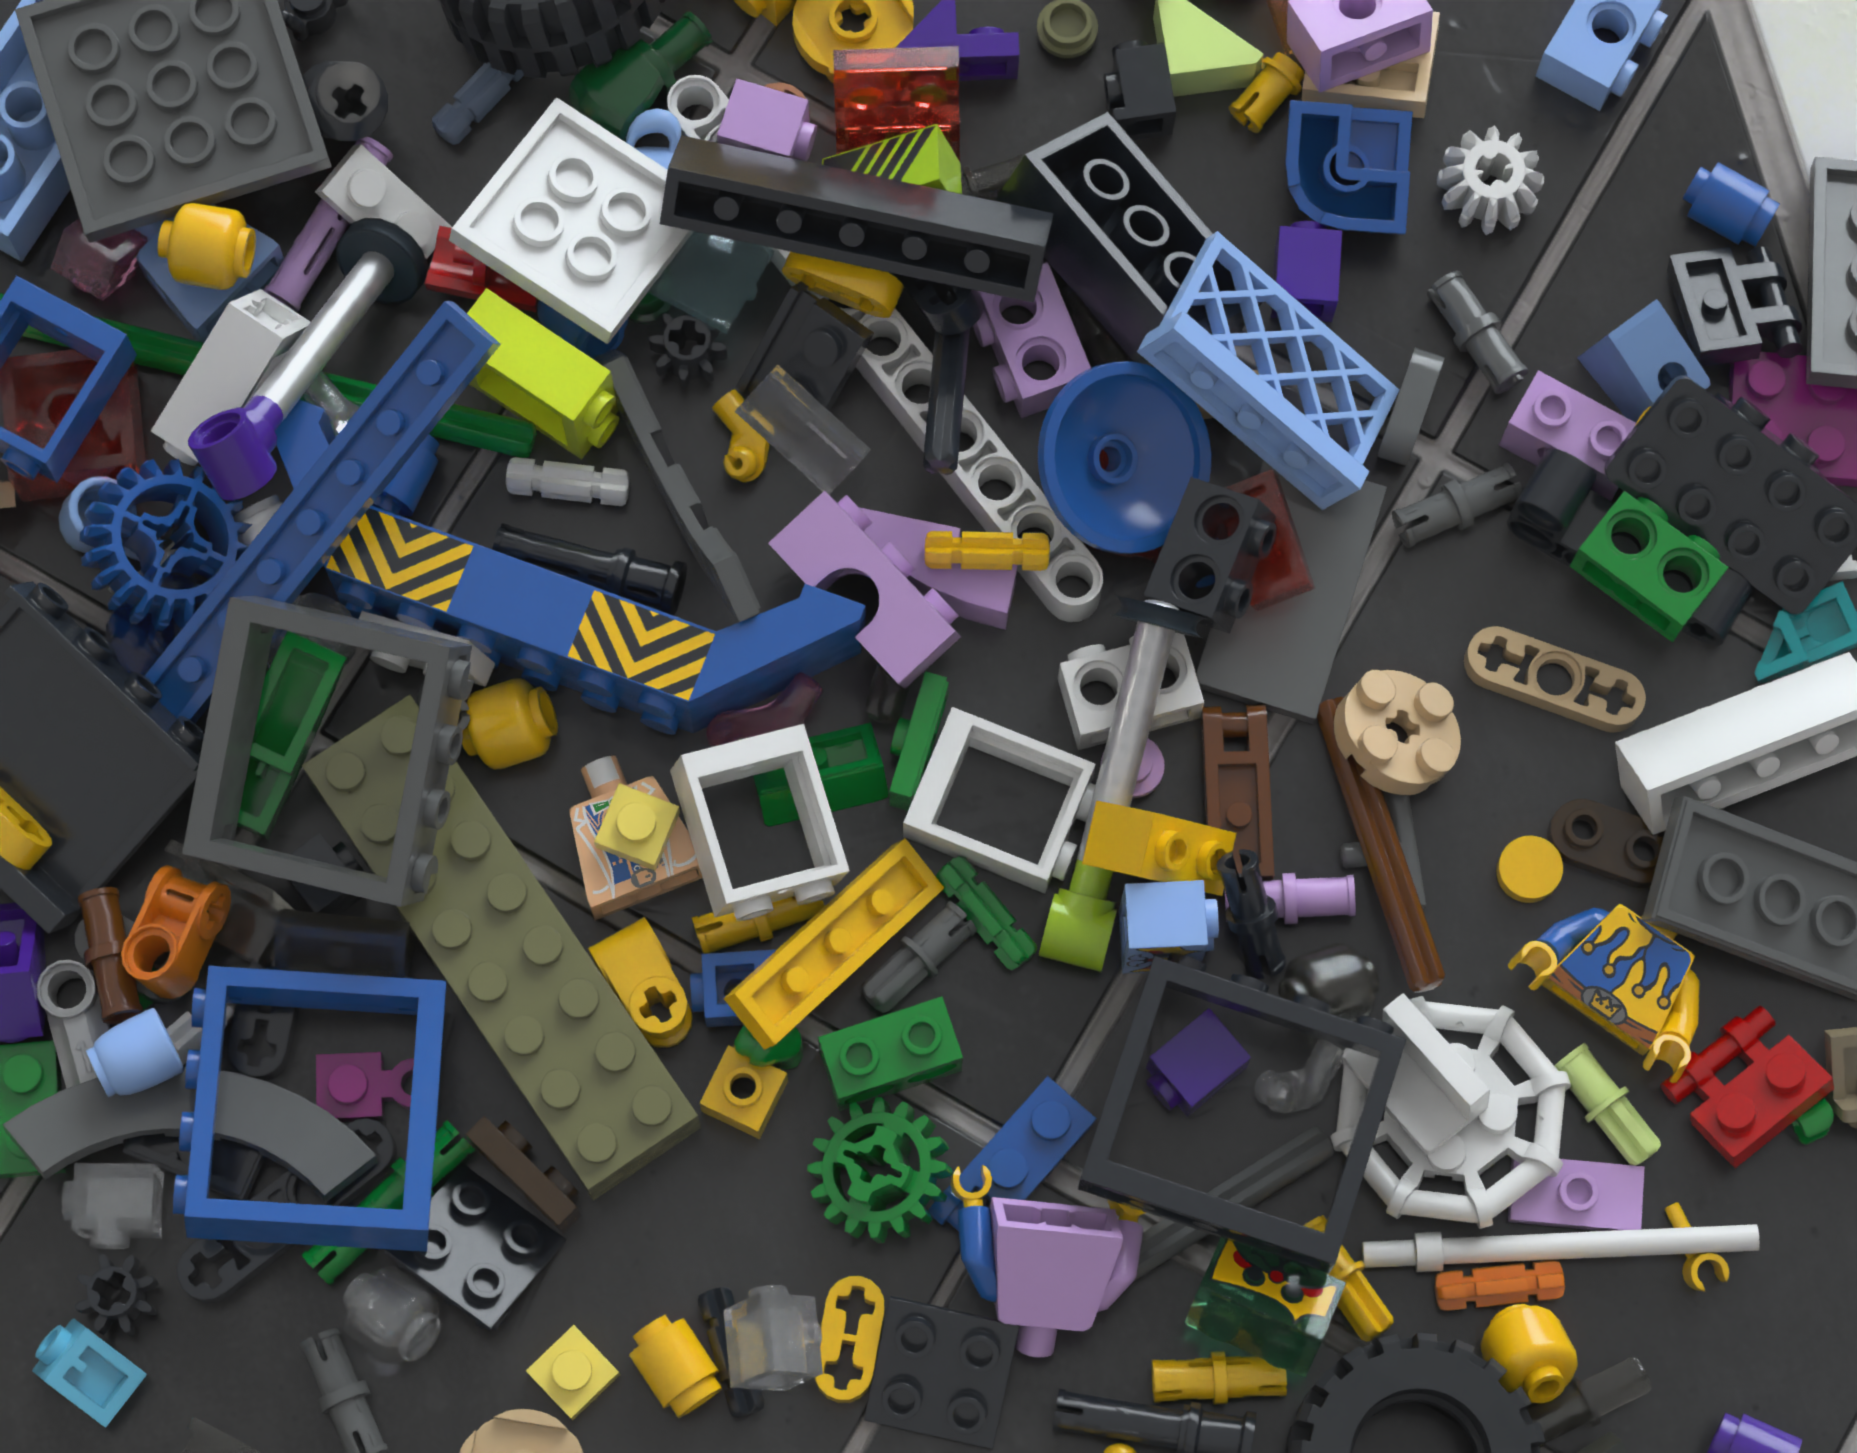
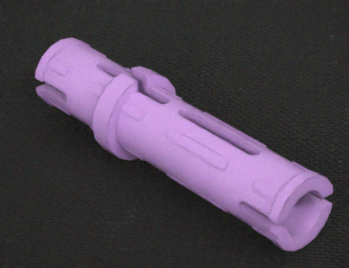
[263,137,393,312]

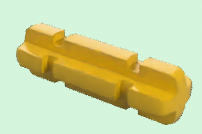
[924,531,1050,571]

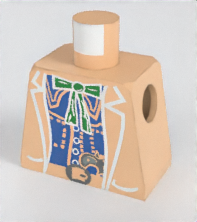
[569,755,702,921]

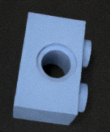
[1535,0,1668,111]

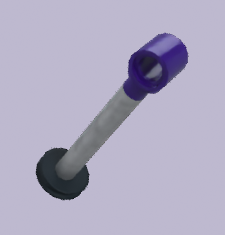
[188,218,428,500]

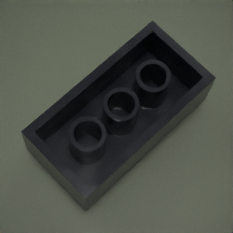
[995,112,1263,367]

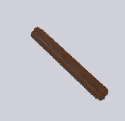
[1317,696,1445,993]

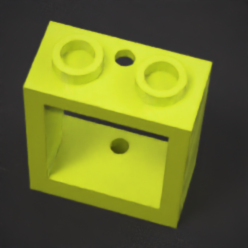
[467,288,619,460]

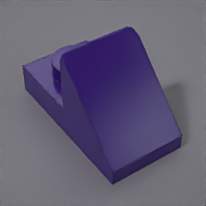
[895,0,1020,83]

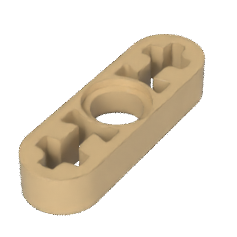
[1464,626,1646,732]

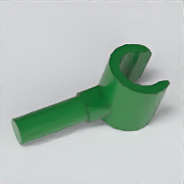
[1791,1049,1834,1145]

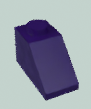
[0,902,46,1043]

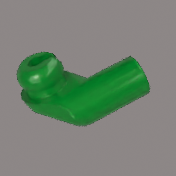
[734,1025,803,1069]

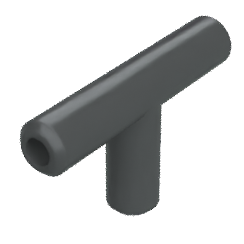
[1340,791,1427,910]

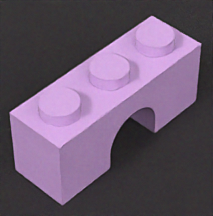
[768,490,961,689]

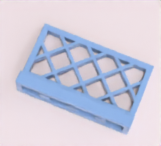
[1137,231,1399,510]

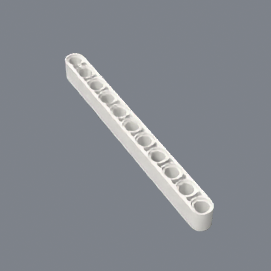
[667,75,1103,622]

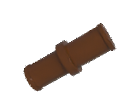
[77,887,143,1024]

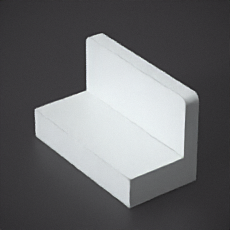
[1345,993,1490,1154]

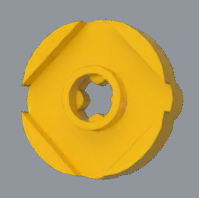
[792,0,914,86]

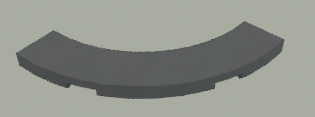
[595,349,761,622]
[3,1067,377,1203]

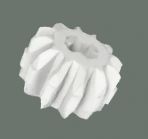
[1437,125,1544,235]

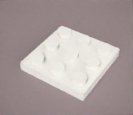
[449,97,694,344]

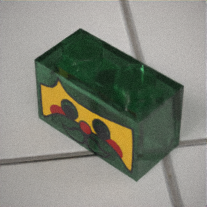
[1184,1238,1346,1378]

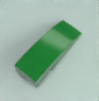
[237,631,347,840]

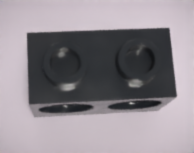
[1143,477,1277,634]

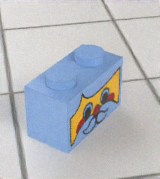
[1119,880,1219,974]

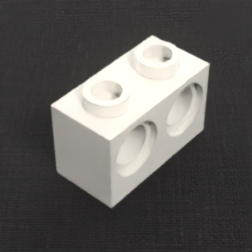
[1058,633,1204,750]

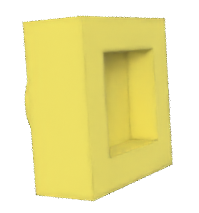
[594,783,680,871]
[526,1325,620,1421]

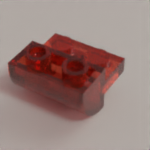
[833,46,960,162]

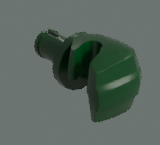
[569,11,712,142]

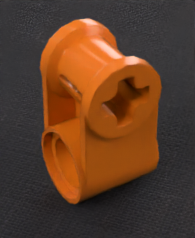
[121,865,231,999]

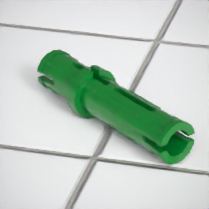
[301,1120,476,1285]

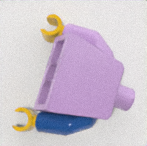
[950,1165,1146,1357]

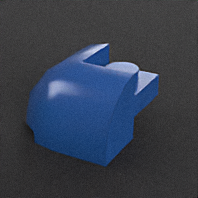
[1285,100,1413,235]

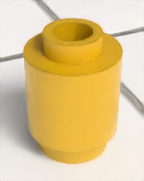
[629,1315,722,1418]

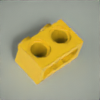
[1082,800,1236,896]

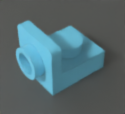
[32,1319,147,1428]

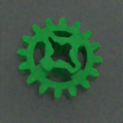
[807,1097,953,1243]

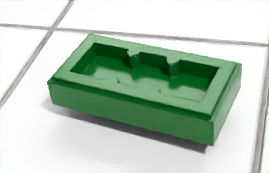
[889,671,949,811]

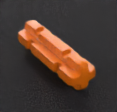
[1434,1260,1565,1311]

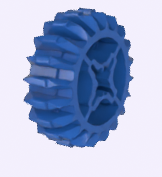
[79,459,253,631]

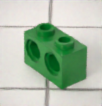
[1569,491,1728,643]
[818,996,963,1112]

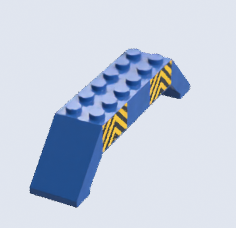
[275,400,866,735]

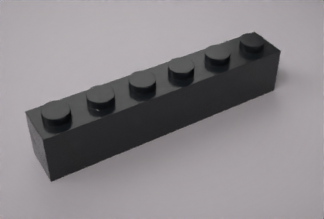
[660,135,1054,303]

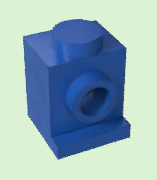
[690,949,777,1027]

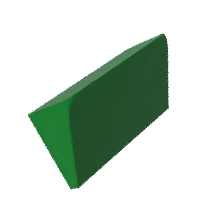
[753,722,889,826]

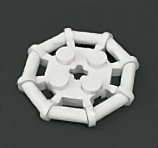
[1330,996,1571,1229]

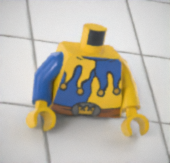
[1508,904,1700,1083]

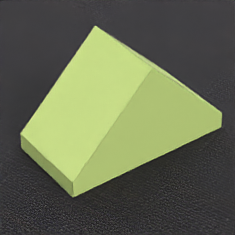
[1153,0,1264,97]

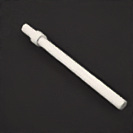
[1362,1224,1759,1272]

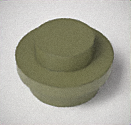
[1037,0,1098,58]

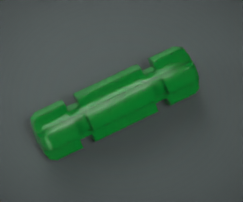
[936,856,1037,970]

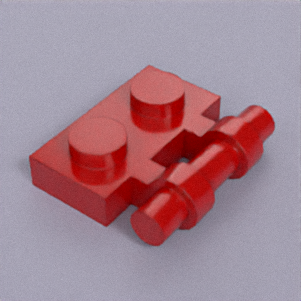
[1660,1005,1834,1168]

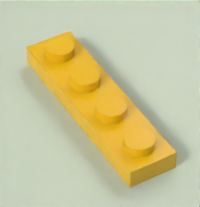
[723,838,944,1049]

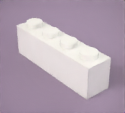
[1615,652,1857,835]

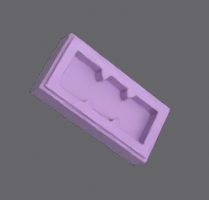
[1507,1158,1645,1231]

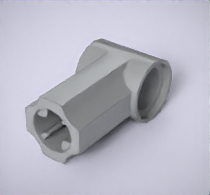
[37,960,111,1089]

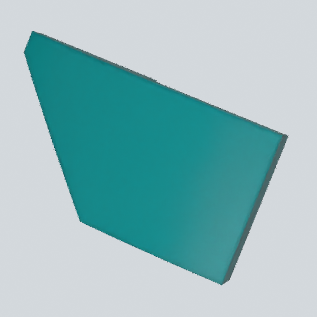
[1754,581,1857,684]

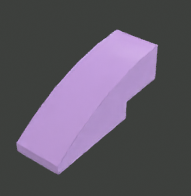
[860,508,1018,630]

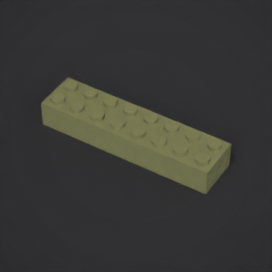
[302,695,701,1201]

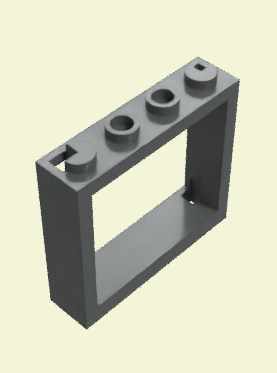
[182,595,474,907]

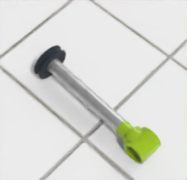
[1039,595,1206,972]

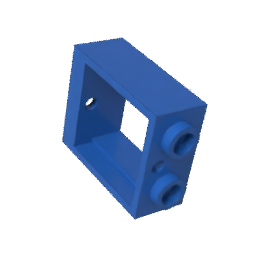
[0,275,137,483]

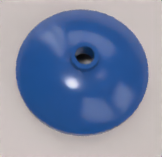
[1038,361,1211,554]

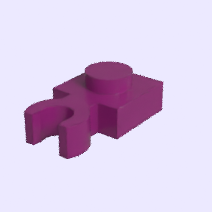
[316,1052,414,1122]

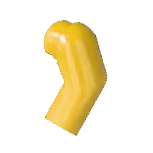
[712,389,771,482]

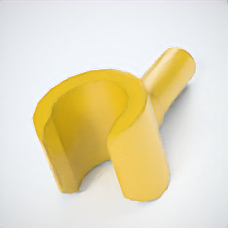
[1664,1202,1730,1291]

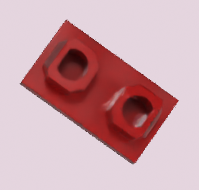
[425,225,538,312]

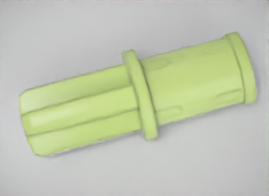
[1554,1043,1661,1166]

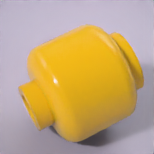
[157,203,256,290]
[462,678,558,770]
[1480,1304,1578,1403]

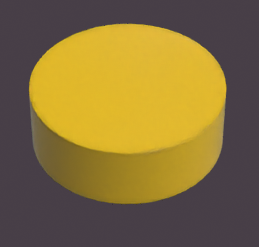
[1496,836,1563,903]

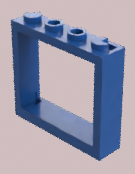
[173,966,446,1252]

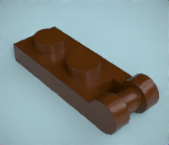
[1201,705,1275,881]

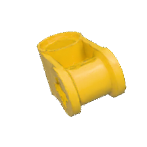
[588,917,693,1048]

